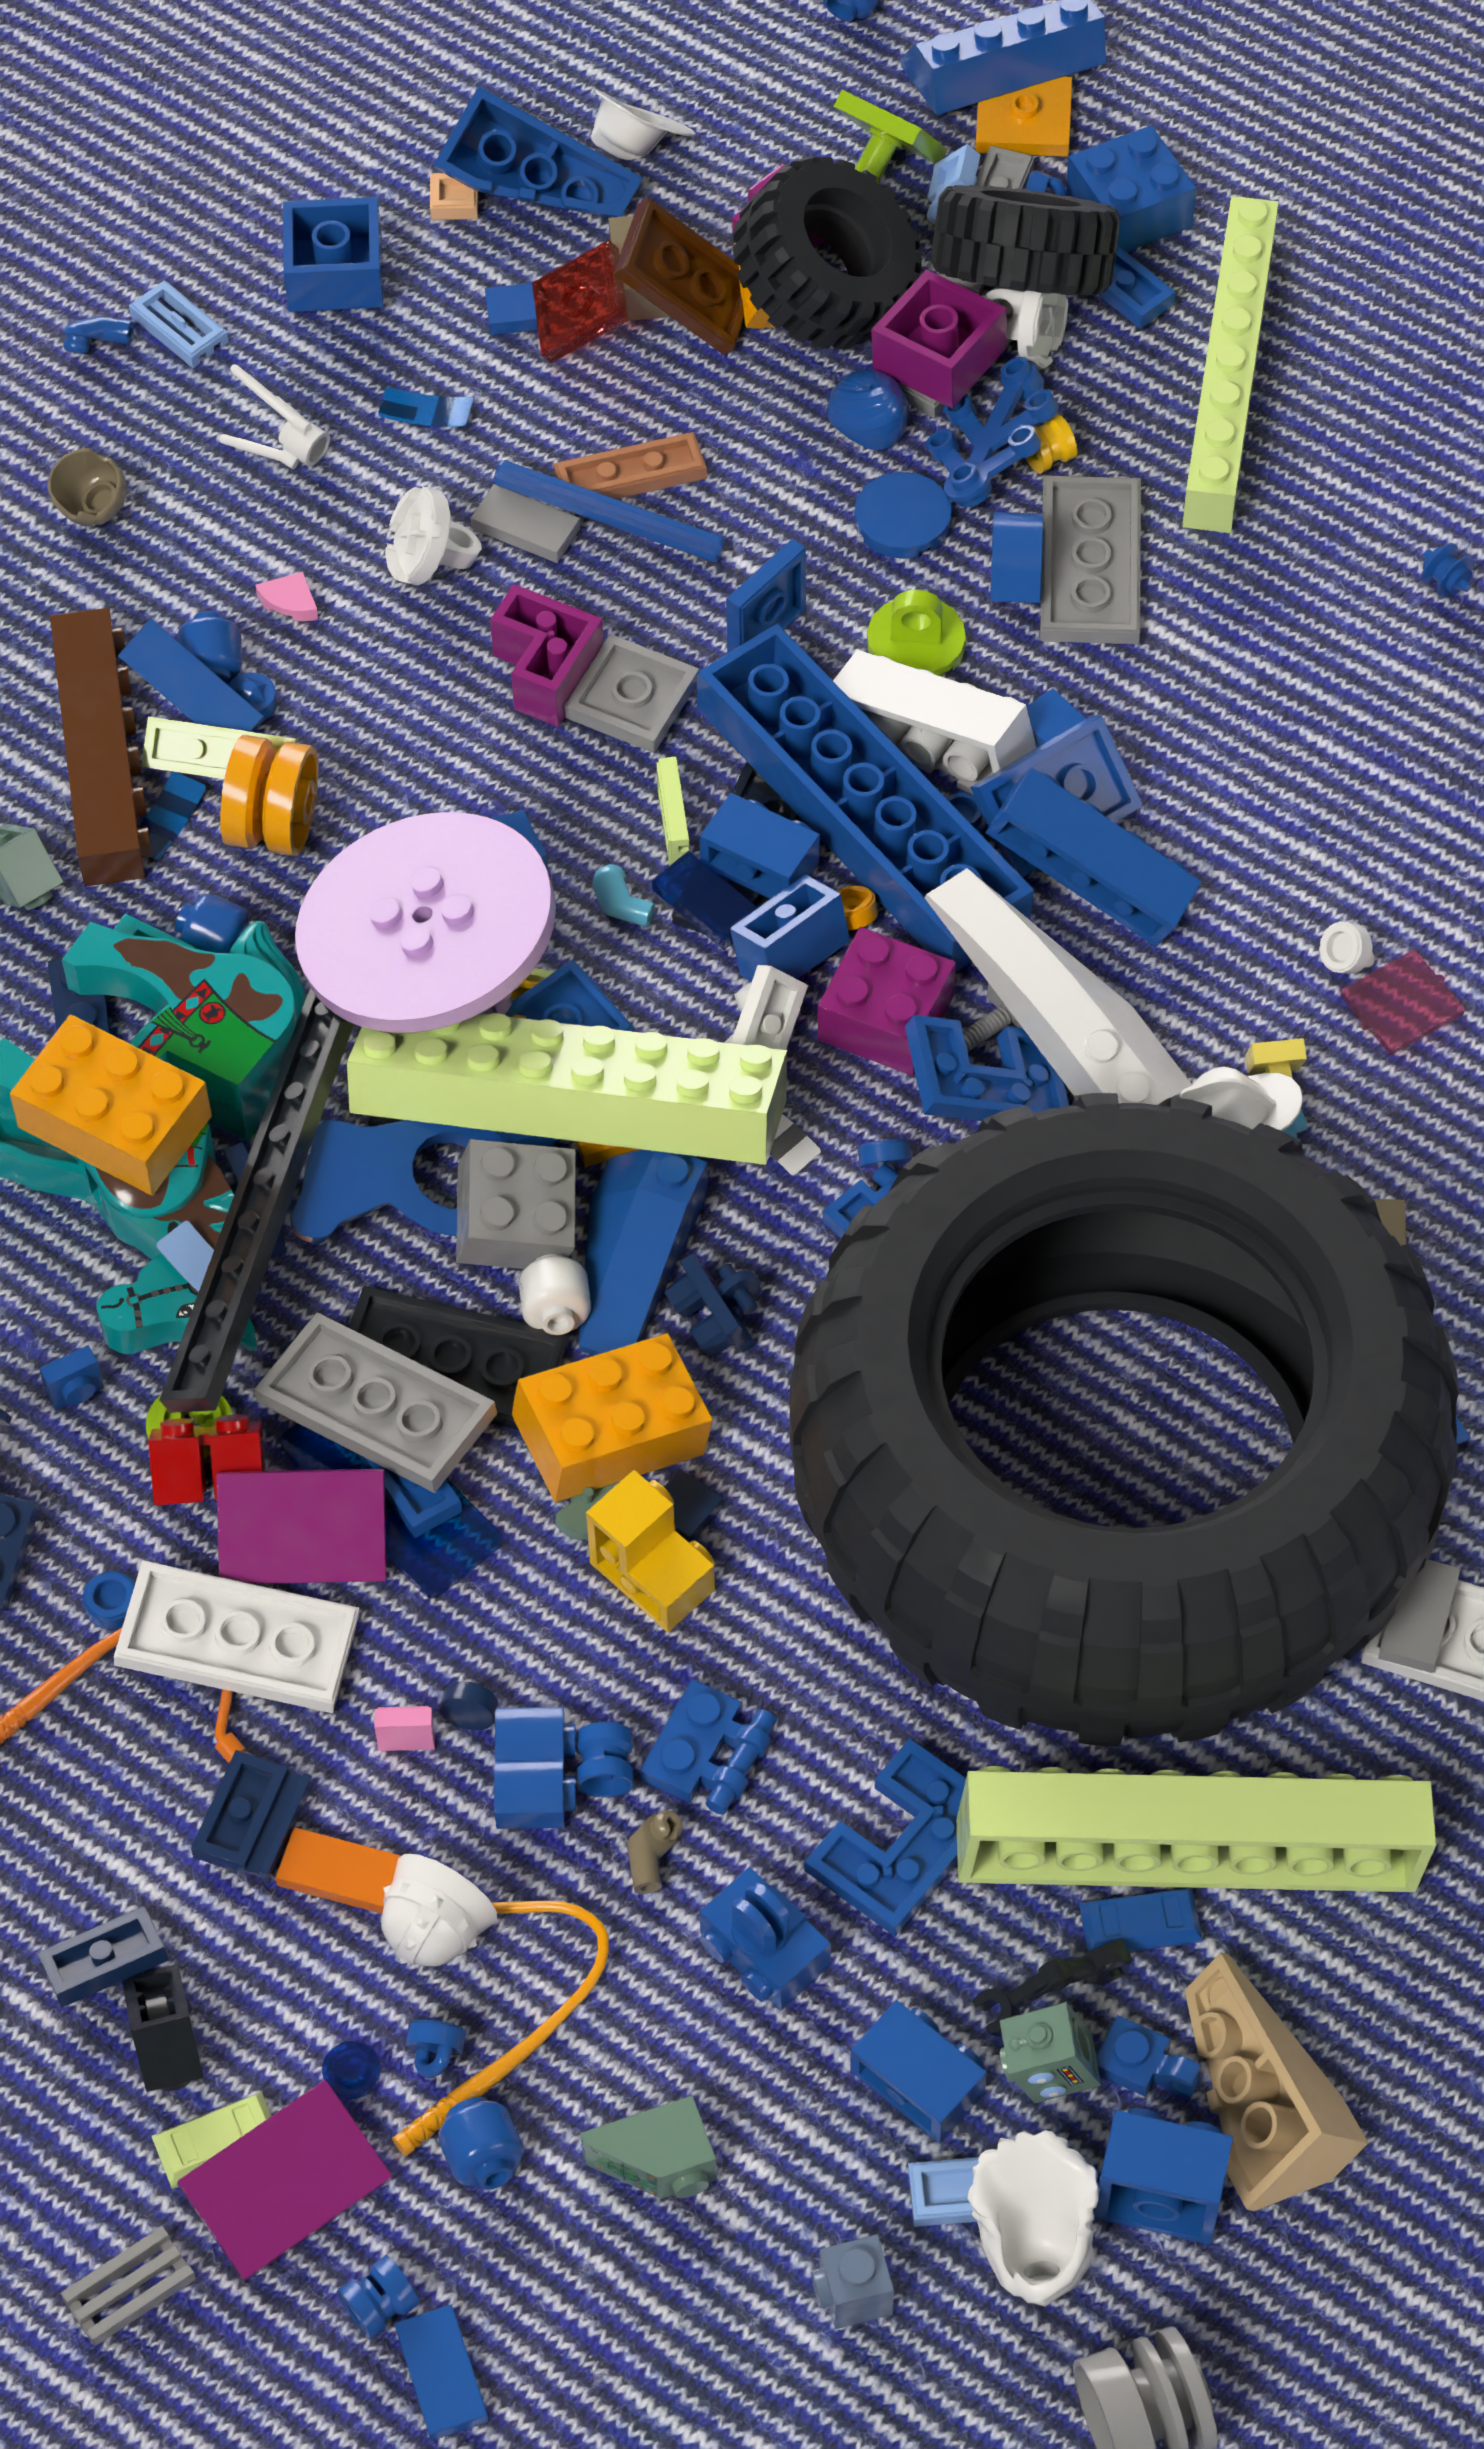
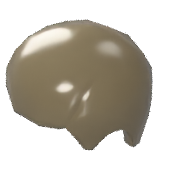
[47,448,128,527]

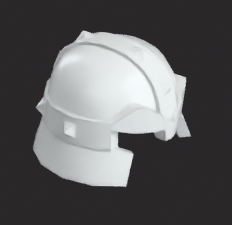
[381,1854,497,1966]

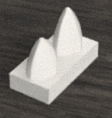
[724,965,808,1050]

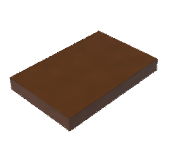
[613,197,744,355]

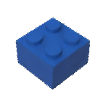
[1066,125,1196,252]
[283,197,384,312]
[1095,2108,1233,2245]

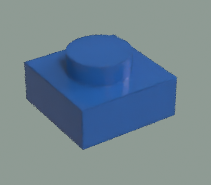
[39,1345,104,1411]

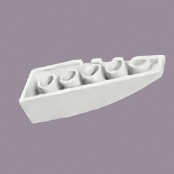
[925,868,1192,1107]

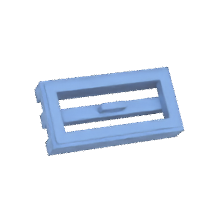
[129,280,229,368]

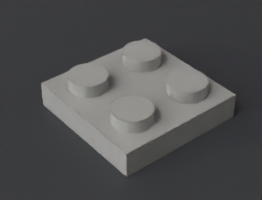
[564,634,699,753]

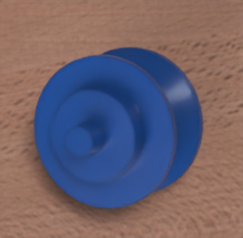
[1421,543,1474,598]

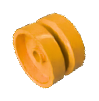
[220,735,318,857]

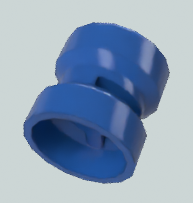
[576,1722,634,1798]
[336,2255,420,2340]

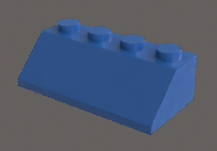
[900,0,1106,115]

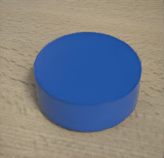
[857,1139,912,1168]
[82,1571,135,1630]

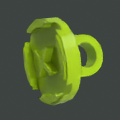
[867,590,966,677]

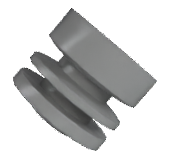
[1073,2326,1218,2449]

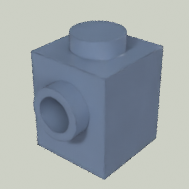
[811,2234,894,2329]

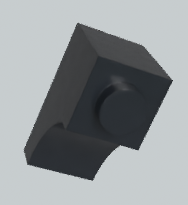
[122,1964,204,2092]

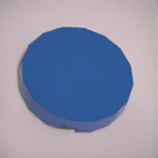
[854,472,952,559]

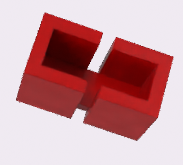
[148,1414,266,1506]

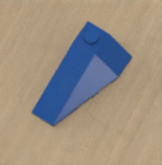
[433,86,643,218]

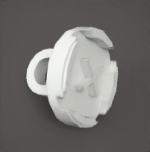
[984,289,1068,369]
[385,486,482,586]

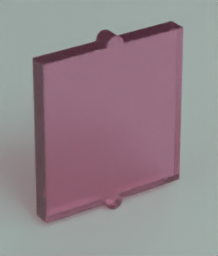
[1340,949,1465,1056]

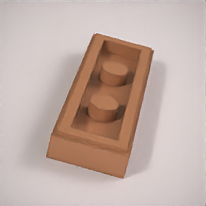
[553,432,707,511]

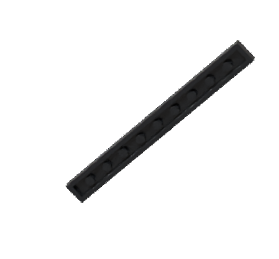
[159,987,354,1413]

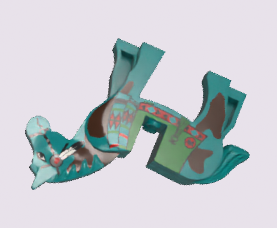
[0,914,306,1354]

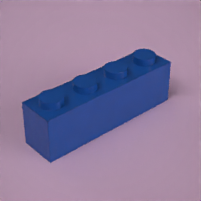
[985,767,1202,947]

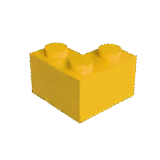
[586,1470,715,1633]

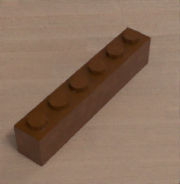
[50,607,152,887]

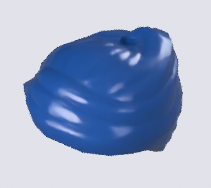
[826,369,909,450]

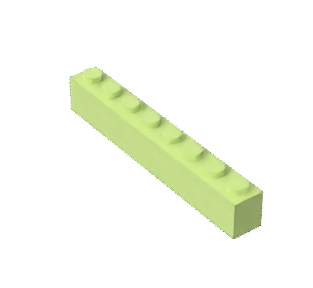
[1182,196,1279,533]

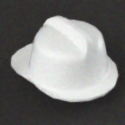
[591,89,696,160]
[1180,1066,1303,1131]

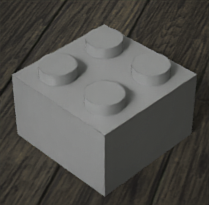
[456,1139,575,1269]

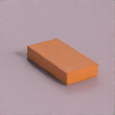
[275,1827,401,1914]

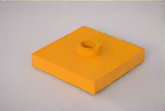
[975,76,1072,157]

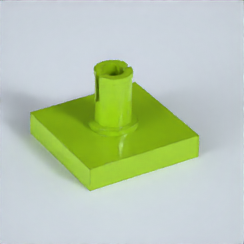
[833,90,948,184]

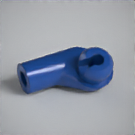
[63,316,134,354]

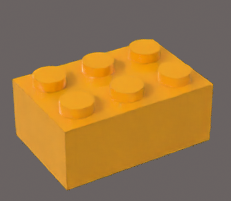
[9,1014,212,1196]
[511,1333,713,1503]

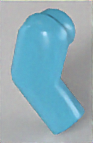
[593,864,655,928]

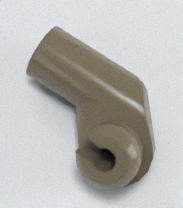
[627,1810,683,1894]

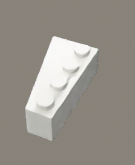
[833,650,1037,796]

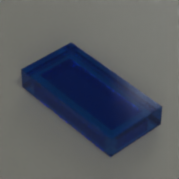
[652,850,757,950]

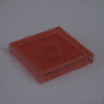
[532,240,629,363]

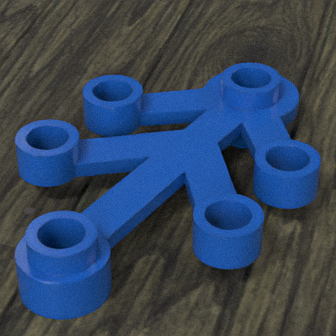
[926,357,1059,507]

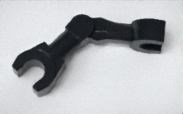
[972,1940,1133,2037]

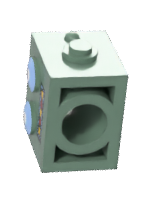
[1000,2002,1101,2103]

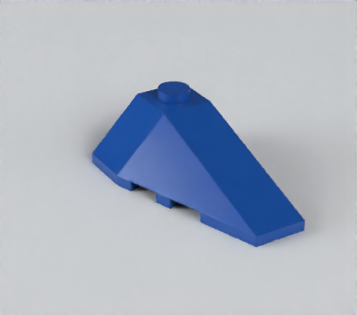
[579,1149,708,1356]

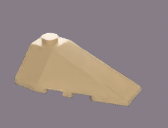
[1184,1952,1368,2211]

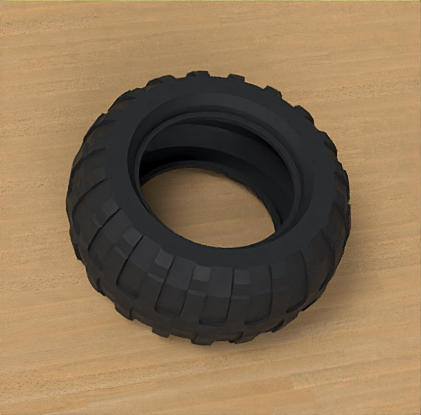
[789,1093,1459,1746]

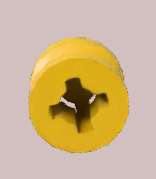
[1025,414,1077,474]

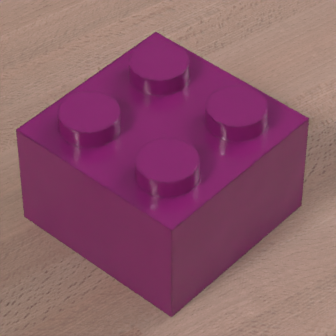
[871,269,1007,409]
[818,927,956,1076]

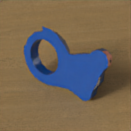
[290,1120,506,1244]

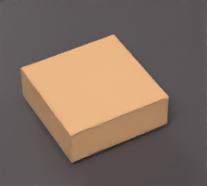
[430,173,478,220]

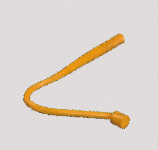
[392,1901,609,2156]

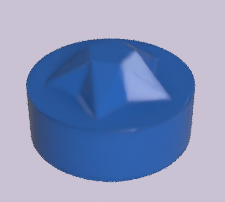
[228,672,277,719]

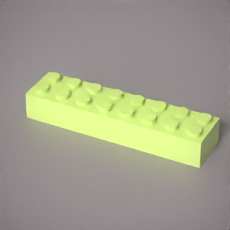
[347,1013,787,1165]
[956,1766,1436,1892]

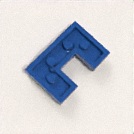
[905,1015,1069,1121]
[804,1738,966,1937]

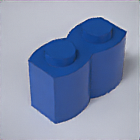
[494,1707,576,1829]

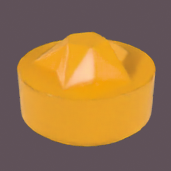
[836,886,878,930]

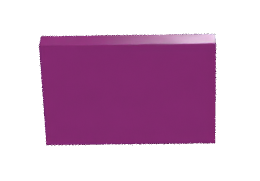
[216,1469,387,1584]
[177,2080,393,2282]

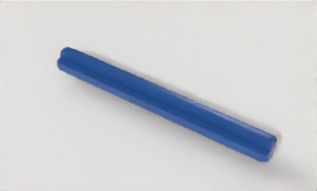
[493,460,725,562]

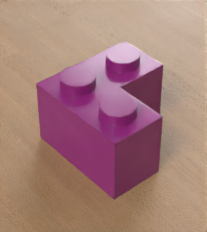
[490,584,604,727]

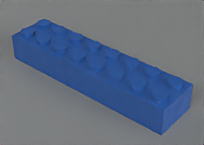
[697,623,1034,973]

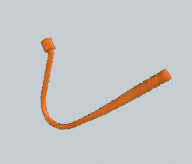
[0,1628,246,1763]

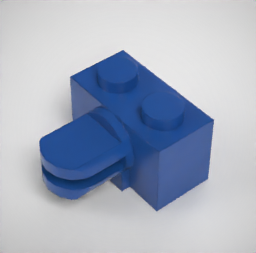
[699,1866,831,2011]

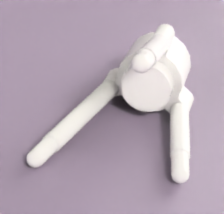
[219,364,330,469]

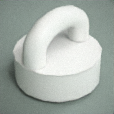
[1319,921,1375,974]

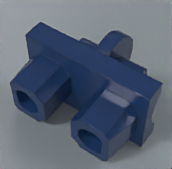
[664,1253,761,1358]

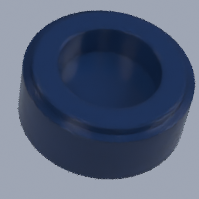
[439,1681,499,1731]

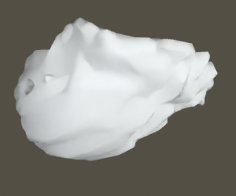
[967,2130,1100,2307]

